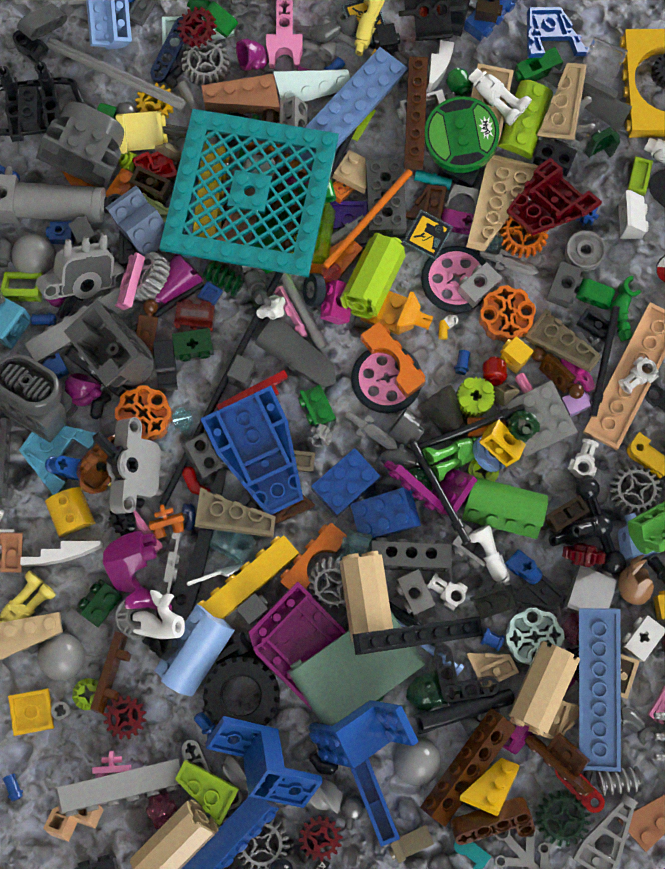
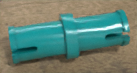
[414,170,452,191]

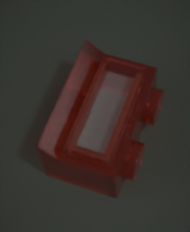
[174,300,216,332]

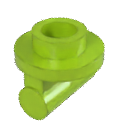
[119,151,138,173]

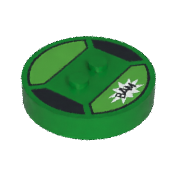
[425,96,499,173]

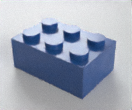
[311,448,381,518]
[350,487,421,542]

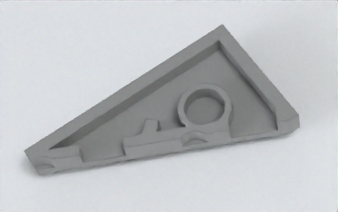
[161,532,180,595]

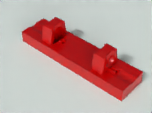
[216,370,288,410]

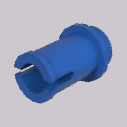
[324,57,345,70]
[31,312,57,326]
[454,350,471,375]
[2,773,24,802]

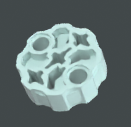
[504,608,564,666]

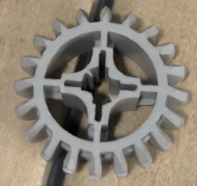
[181,39,230,86]
[134,251,170,302]
[609,464,662,516]
[308,556,346,609]
[237,818,289,869]

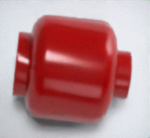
[482,356,508,386]

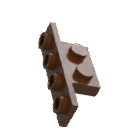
[524,733,594,796]

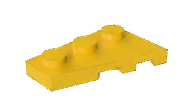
[460,758,520,816]

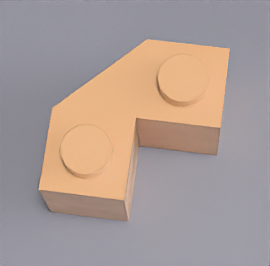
[43,805,104,842]

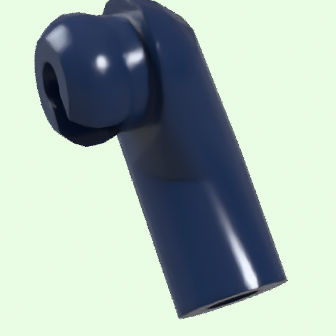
[181,503,196,532]

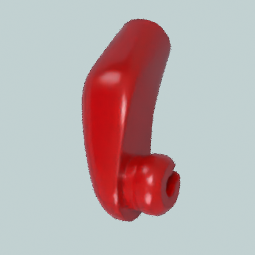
[182,466,211,495]

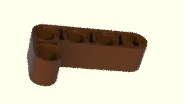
[450,797,535,845]

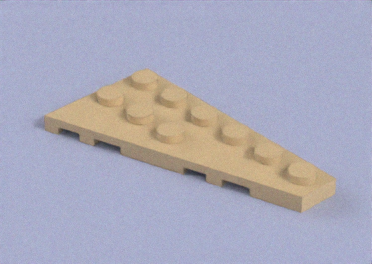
[466,155,538,252]

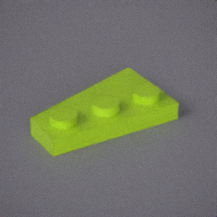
[175,759,240,826]

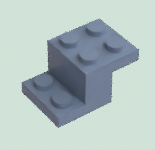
[105,186,165,256]

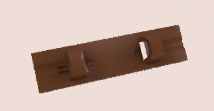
[90,631,132,714]

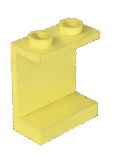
[116,111,168,154]

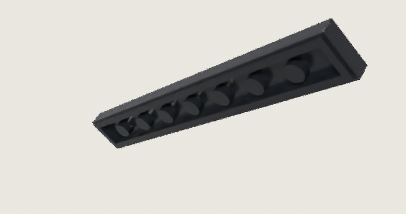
[352,616,483,655]

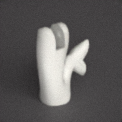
[133,590,185,639]

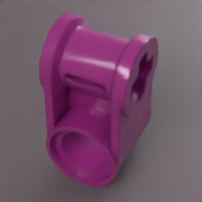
[439,209,474,235]

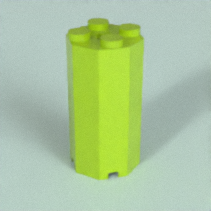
[340,233,406,319]

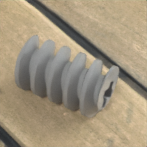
[596,766,641,796]

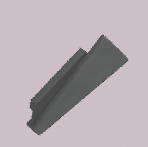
[546,67,632,131]

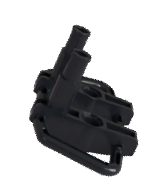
[0,62,85,142]

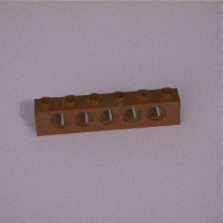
[404,56,428,170]
[420,708,516,827]

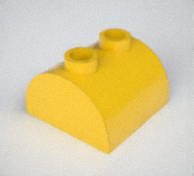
[45,487,96,538]

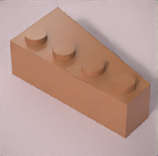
[201,74,280,117]

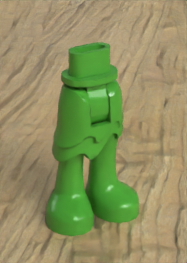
[422,436,481,482]

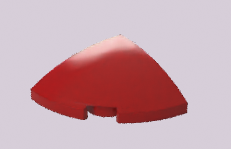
[132,151,177,179]

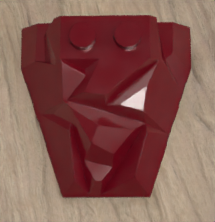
[507,158,602,236]

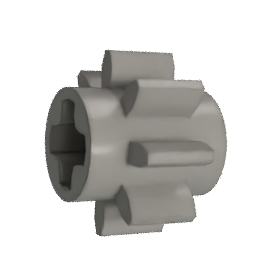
[308,424,333,449]

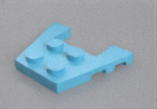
[19,425,96,495]

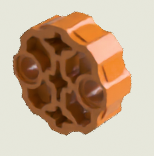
[478,285,536,343]
[115,385,173,441]

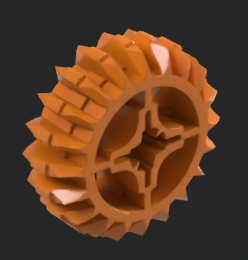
[498,216,549,259]

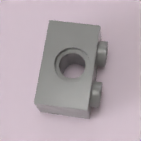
[458,262,502,308]
[395,569,435,616]

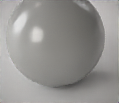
[11,233,56,275]
[37,633,85,681]
[393,736,441,786]

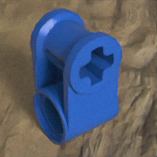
[45,456,81,480]
[505,549,543,584]

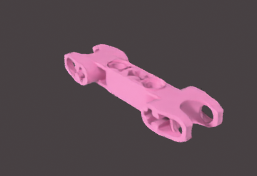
[266,0,303,69]

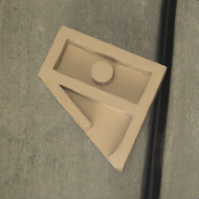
[333,150,367,194]
[466,653,519,690]
[540,700,579,740]

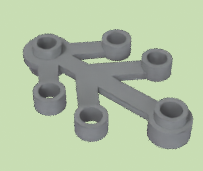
[494,830,550,869]

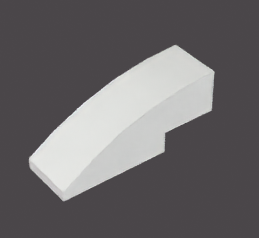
[426,40,454,94]

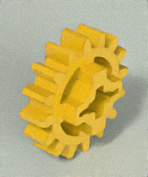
[135,83,174,119]

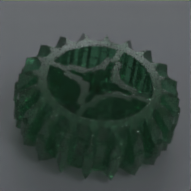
[535,790,591,847]

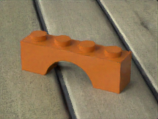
[360,322,426,398]
[280,522,349,590]

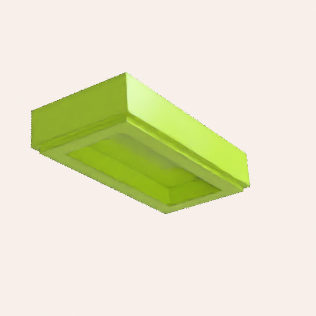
[627,156,653,196]

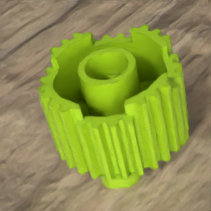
[455,377,495,418]

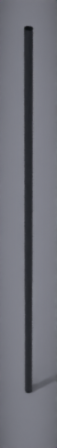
[159,128,357,506]

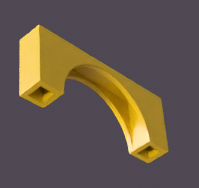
[619,29,665,138]

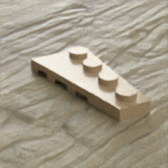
[537,63,587,140]
[0,612,63,660]

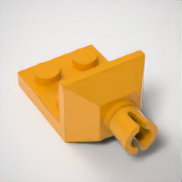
[360,291,434,335]

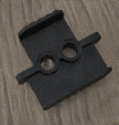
[398,0,466,41]

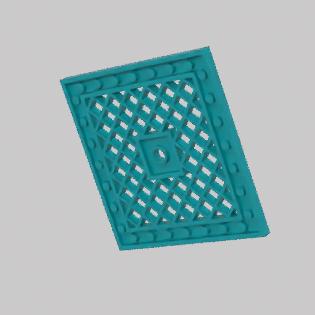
[159,109,339,277]

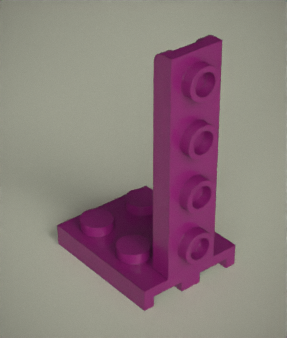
[384,461,477,515]

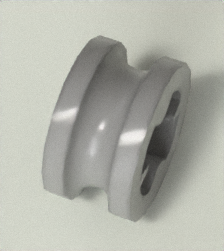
[51,701,71,720]

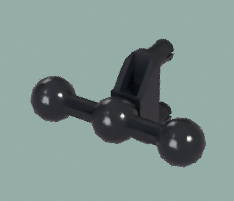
[549,477,627,575]

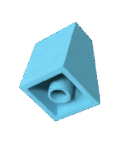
[0,297,31,350]

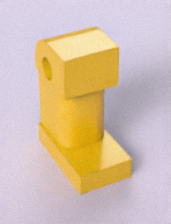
[626,432,665,479]

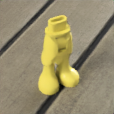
[354,0,385,56]
[0,570,57,623]

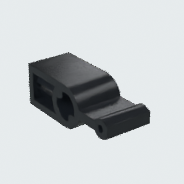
[153,340,178,392]

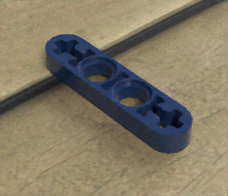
[150,17,189,83]

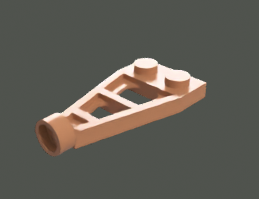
[0,532,23,573]

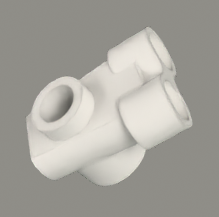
[256,295,286,320]

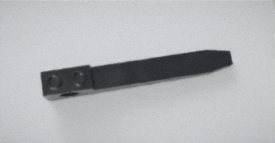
[170,469,227,622]

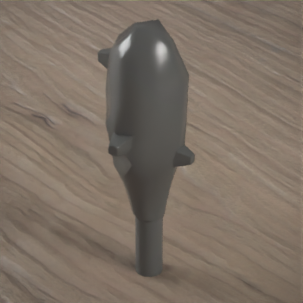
[380,443,450,471]

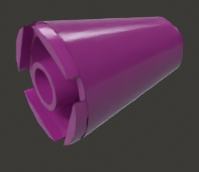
[154,254,204,304]

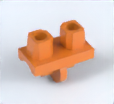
[149,504,184,539]

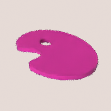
[560,358,595,393]

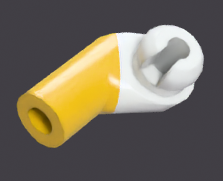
[438,315,458,340]

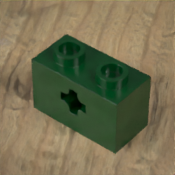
[172,328,214,362]

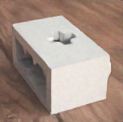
[621,615,665,662]

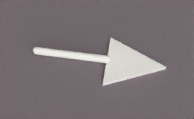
[187,564,244,586]

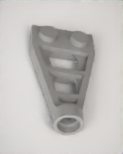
[572,794,638,869]

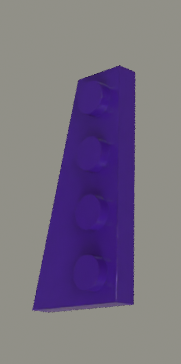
[296,201,367,233]

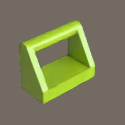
[1,271,43,302]

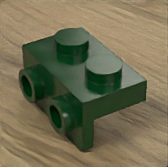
[585,126,620,158]
[76,579,123,627]

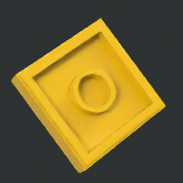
[8,688,55,736]

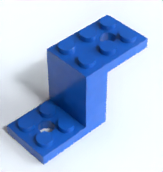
[307,700,419,769]
[205,716,323,808]

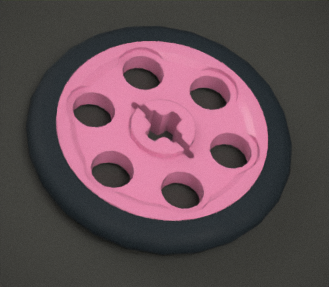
[421,246,486,313]
[351,348,422,414]

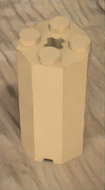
[339,551,393,642]
[508,641,580,736]
[130,799,219,869]

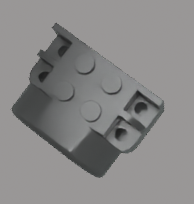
[36,102,124,189]
[64,300,154,387]
[0,354,78,443]

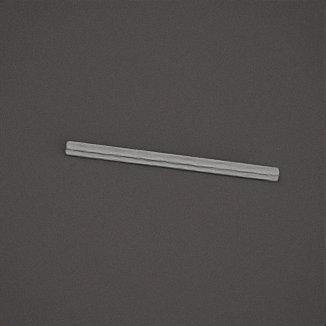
[47,38,186,109]

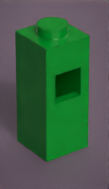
[514,47,563,82]

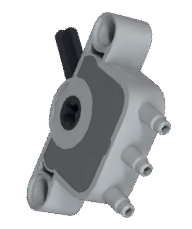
[36,233,126,319]

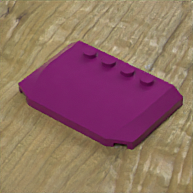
[248,582,346,711]

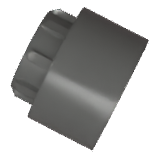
[388,409,425,447]

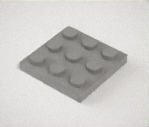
[500,380,577,457]

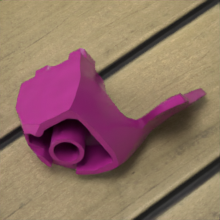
[103,531,172,611]

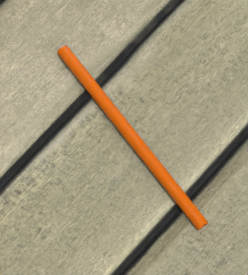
[322,169,413,269]

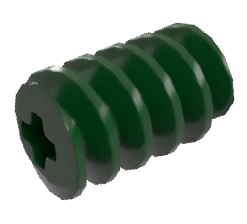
[202,260,244,297]

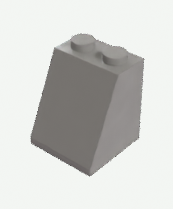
[560,565,617,617]

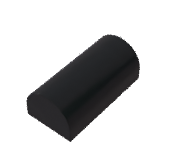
[576,308,619,343]

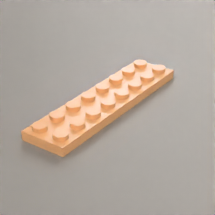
[583,302,665,450]

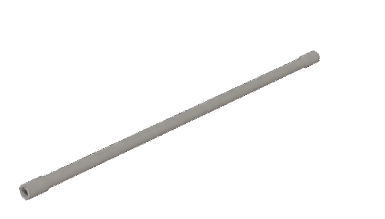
[177,81,328,351]

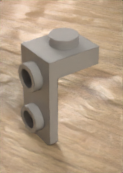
[452,525,486,569]

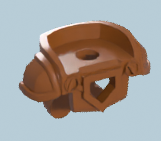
[76,435,115,494]

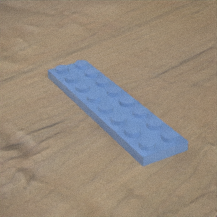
[286,47,408,171]
[579,608,621,772]

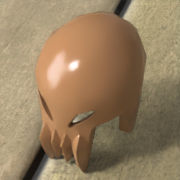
[618,555,654,605]

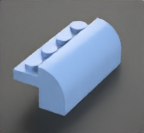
[86,0,132,50]
[154,604,235,696]

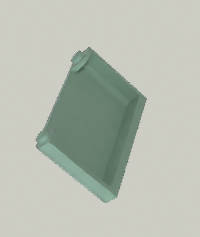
[288,610,425,726]

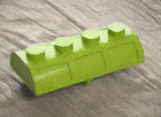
[497,80,554,160]

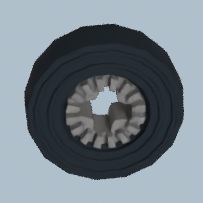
[303,273,326,307]

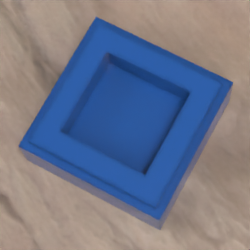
[197,281,223,307]

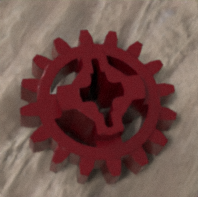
[177,7,217,48]
[562,543,606,567]
[103,695,147,740]
[299,815,343,862]

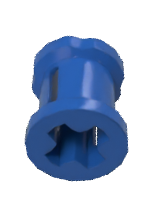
[480,628,505,652]

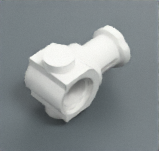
[618,356,659,394]
[567,438,599,478]
[427,573,468,611]

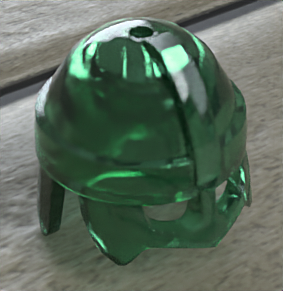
[406,671,448,711]

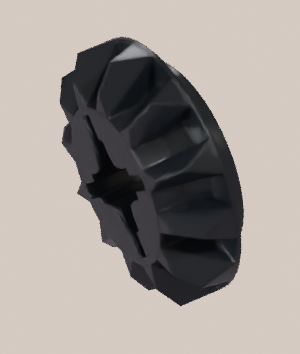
[109,511,136,536]

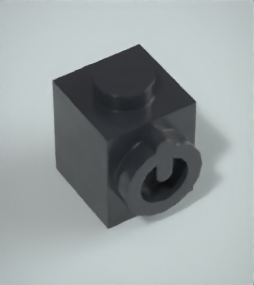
[372,23,400,54]

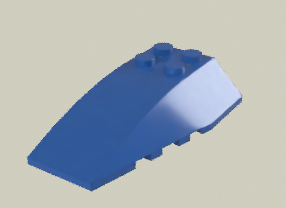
[200,386,304,515]

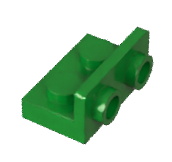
[298,385,336,428]

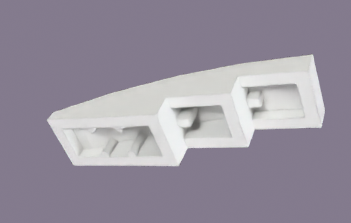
[20,541,103,567]

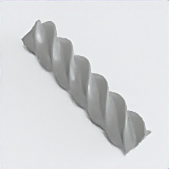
[221,756,344,814]

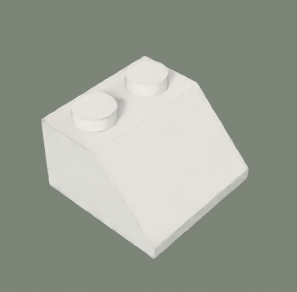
[618,190,649,239]

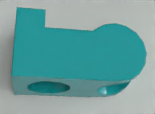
[453,840,492,869]

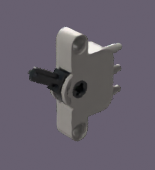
[93,417,168,514]

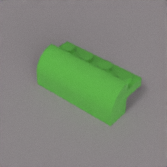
[462,476,548,539]
[627,501,665,554]

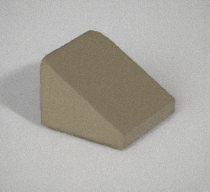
[493,382,520,406]

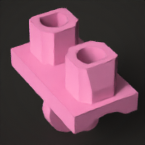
[92,751,132,778]

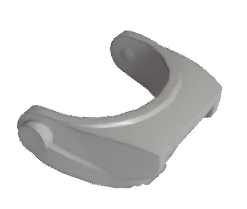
[576,96,596,132]
[444,184,479,213]

